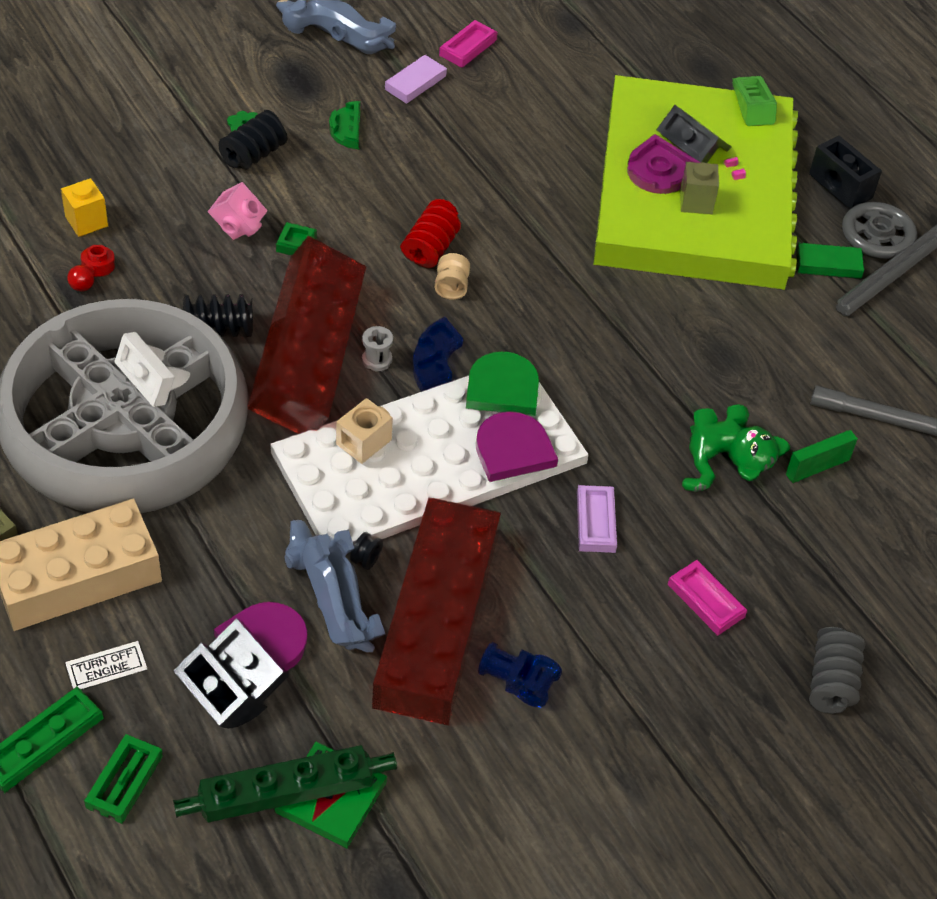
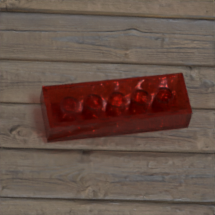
[248,236,366,434]
[372,497,501,726]

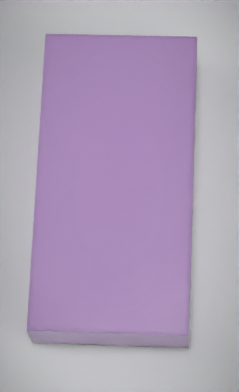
[385,55,447,104]
[577,485,617,553]

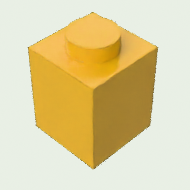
[61,178,108,237]

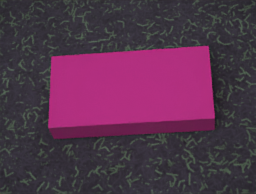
[439,20,498,68]
[668,560,747,636]

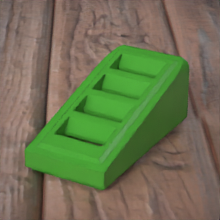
[732,76,777,126]

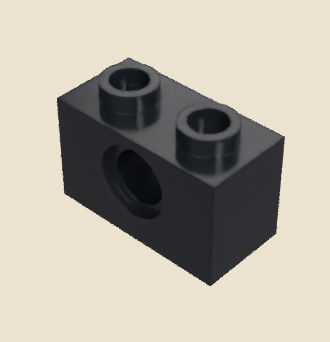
[809,135,882,209]

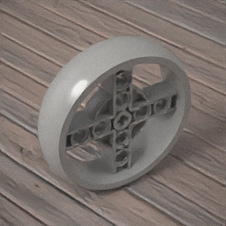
[0,299,249,514]

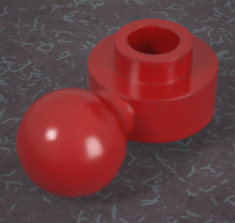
[67,245,115,292]

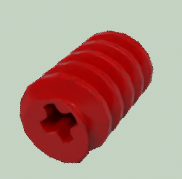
[400,199,461,268]

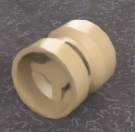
[435,253,470,300]

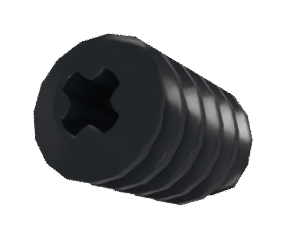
[218,110,288,170]
[183,294,253,337]

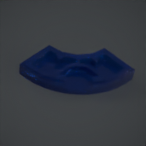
[413,317,463,392]

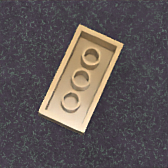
[0,498,162,631]

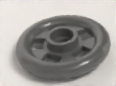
[842,202,917,259]

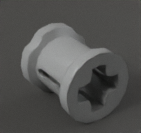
[362,326,393,372]

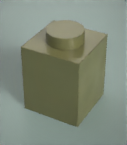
[680,162,719,215]

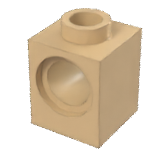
[336,398,393,464]

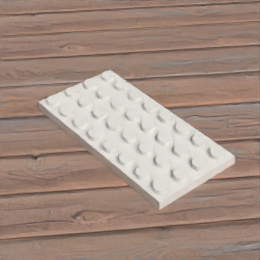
[270,376,588,545]

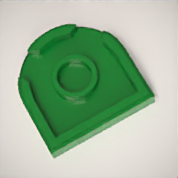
[466,352,539,416]

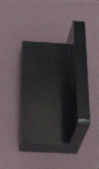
[656,105,732,163]

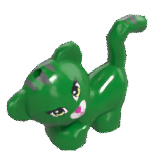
[682,404,790,492]

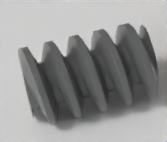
[809,627,866,714]

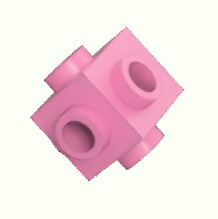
[207,182,268,240]

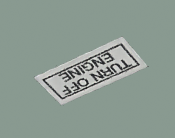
[65,641,147,689]

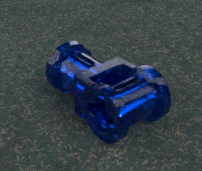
[478,642,562,707]

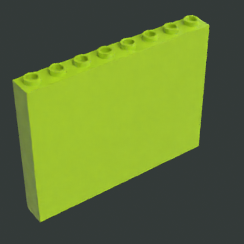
[593,75,798,290]

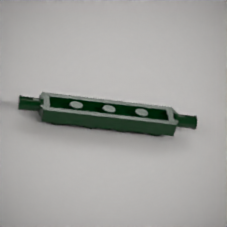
[173,745,397,823]

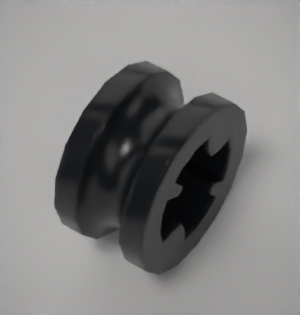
[350,532,383,570]

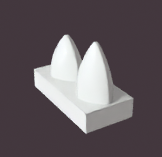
[114,332,190,407]

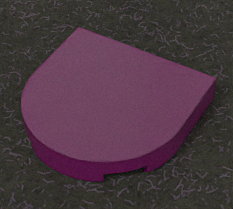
[627,134,701,194]
[476,412,558,482]
[214,602,307,671]

